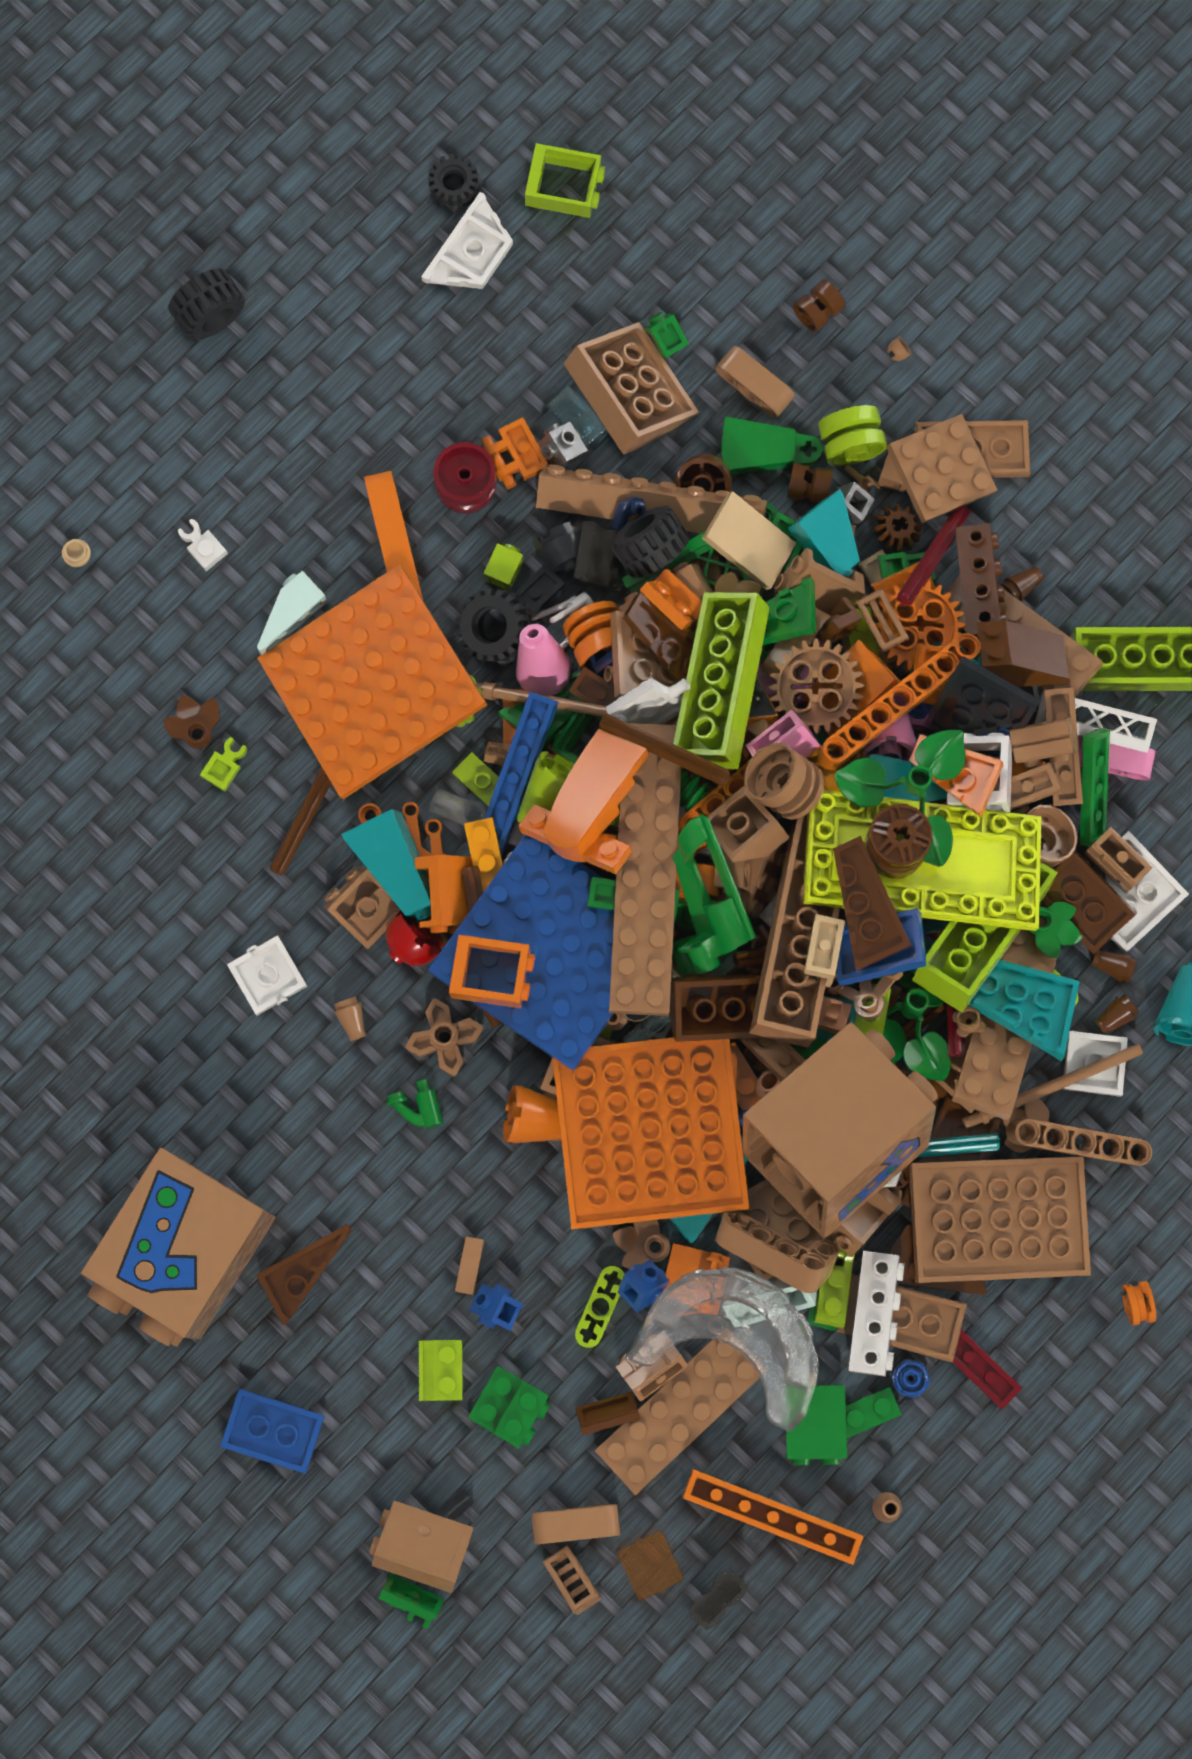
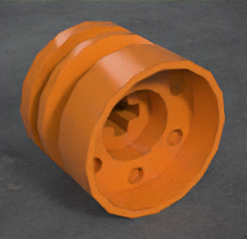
[562,601,620,673]

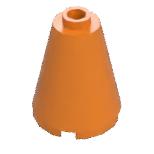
[503,1085,561,1144]

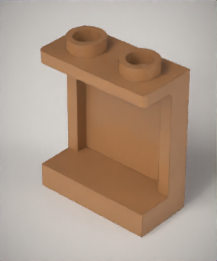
[773,548,865,615]
[828,1187,902,1257]

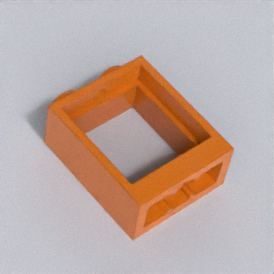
[449,935,535,1009]

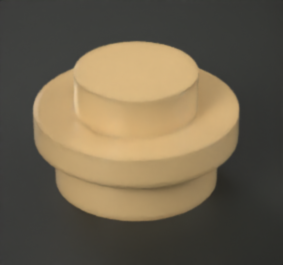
[62,539,91,567]

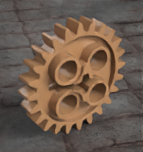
[769,639,865,735]

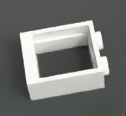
[947,733,1013,812]

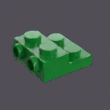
[468,1366,551,1449]

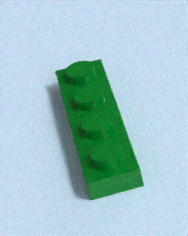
[1079,728,1110,847]

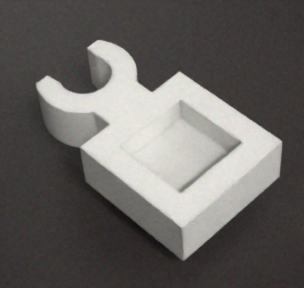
[178,519,228,571]

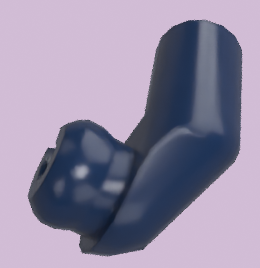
[611,496,646,531]

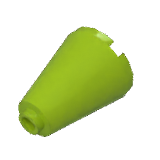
[517,751,574,824]

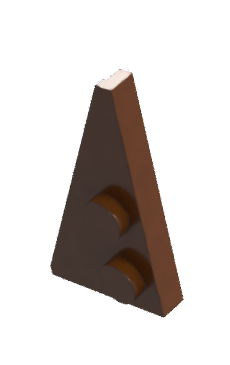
[256,1224,352,1325]

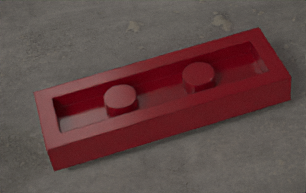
[953,1329,1022,1410]

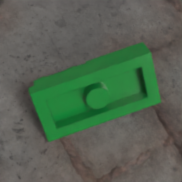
[378,1573,445,1629]

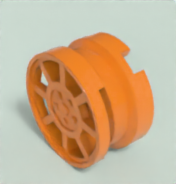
[1122,1281,1156,1326]

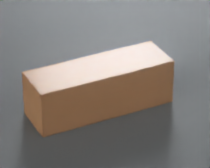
[455,1236,484,1295]

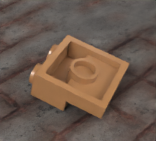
[323,866,401,950]

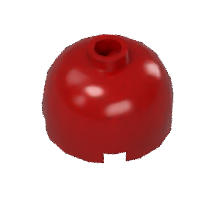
[385,911,443,966]

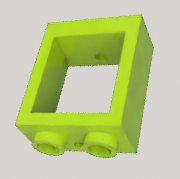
[525,143,605,218]

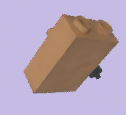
[369,1490,474,1593]

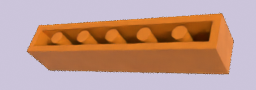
[682,1469,864,1565]

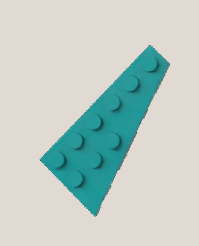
[909,939,1080,1061]

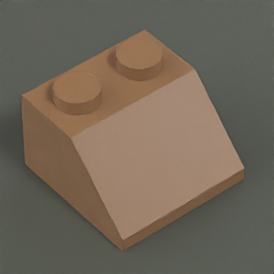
[708,785,790,862]

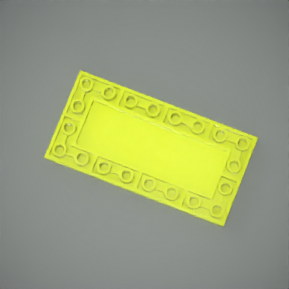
[803,790,1041,931]

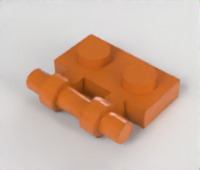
[481,417,549,489]

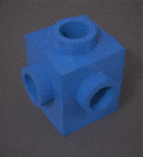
[618,1259,669,1313]
[469,1284,523,1331]

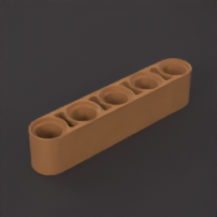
[1006,1118,1152,1166]

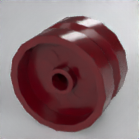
[433,442,497,514]

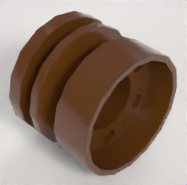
[864,804,933,878]

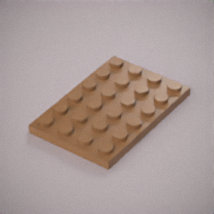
[909,1157,1091,1283]

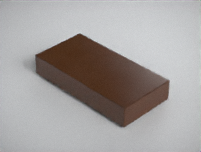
[575,1391,640,1435]

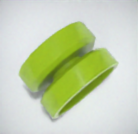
[818,405,888,466]

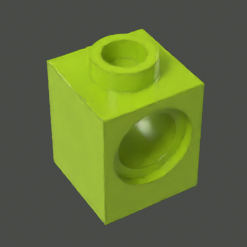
[483,543,524,592]

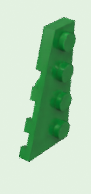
[763,577,816,645]

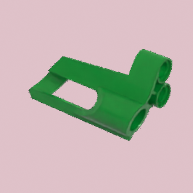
[672,814,756,975]

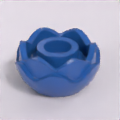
[892,1359,930,1398]

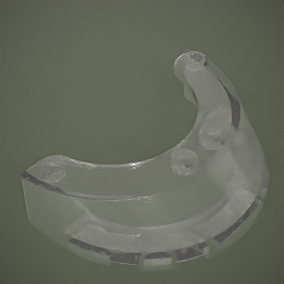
[626,1267,818,1432]

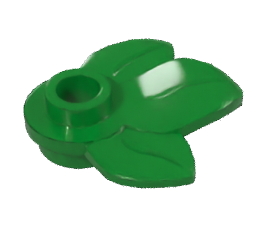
[1029,902,1082,959]

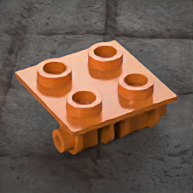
[661,1243,730,1315]

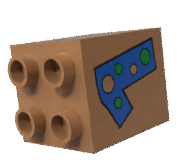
[743,1022,938,1239]
[81,1147,276,1347]

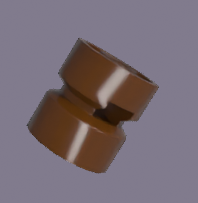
[793,279,846,333]
[787,463,833,505]

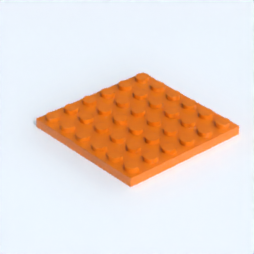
[257,564,487,799]
[552,1037,749,1229]

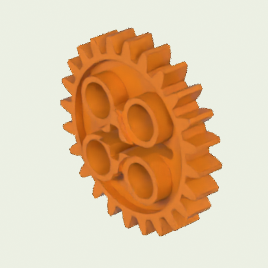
[872,580,966,673]

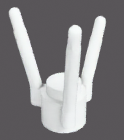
[531,592,594,650]

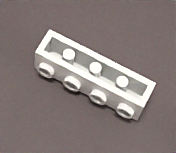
[849,1251,905,1377]

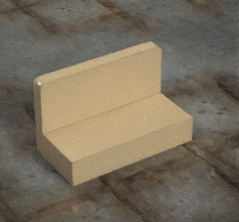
[804,914,845,987]

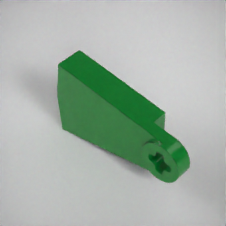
[721,416,823,475]

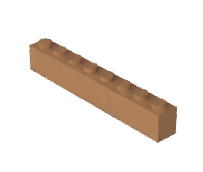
[536,465,767,533]

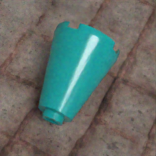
[1153,962,1192,1046]

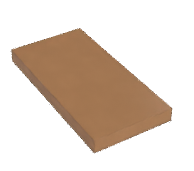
[915,420,1030,478]
[837,1274,967,1363]

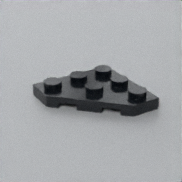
[923,656,1041,735]

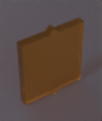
[617,1531,684,1601]

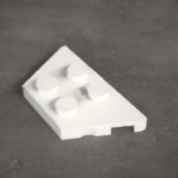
[421,192,513,289]

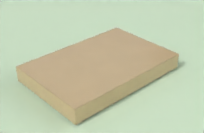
[702,491,796,590]

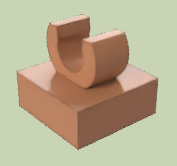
[817,996,852,1034]

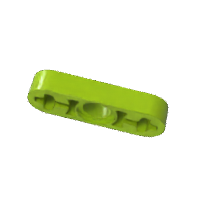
[575,1266,624,1348]

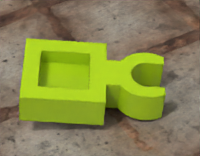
[200,737,247,792]

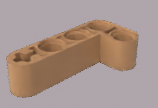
[716,1211,839,1293]

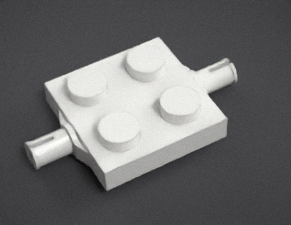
[606,678,690,725]

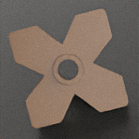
[405,998,484,1077]

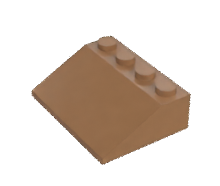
[564,322,699,455]

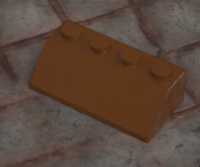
[669,973,762,1042]

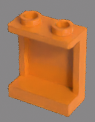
[414,855,473,934]

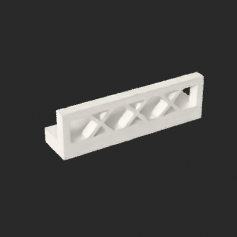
[1033,690,1157,753]

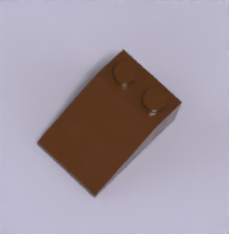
[976,620,1070,687]

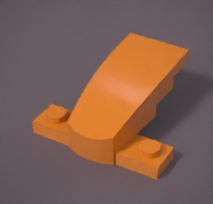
[518,729,649,874]

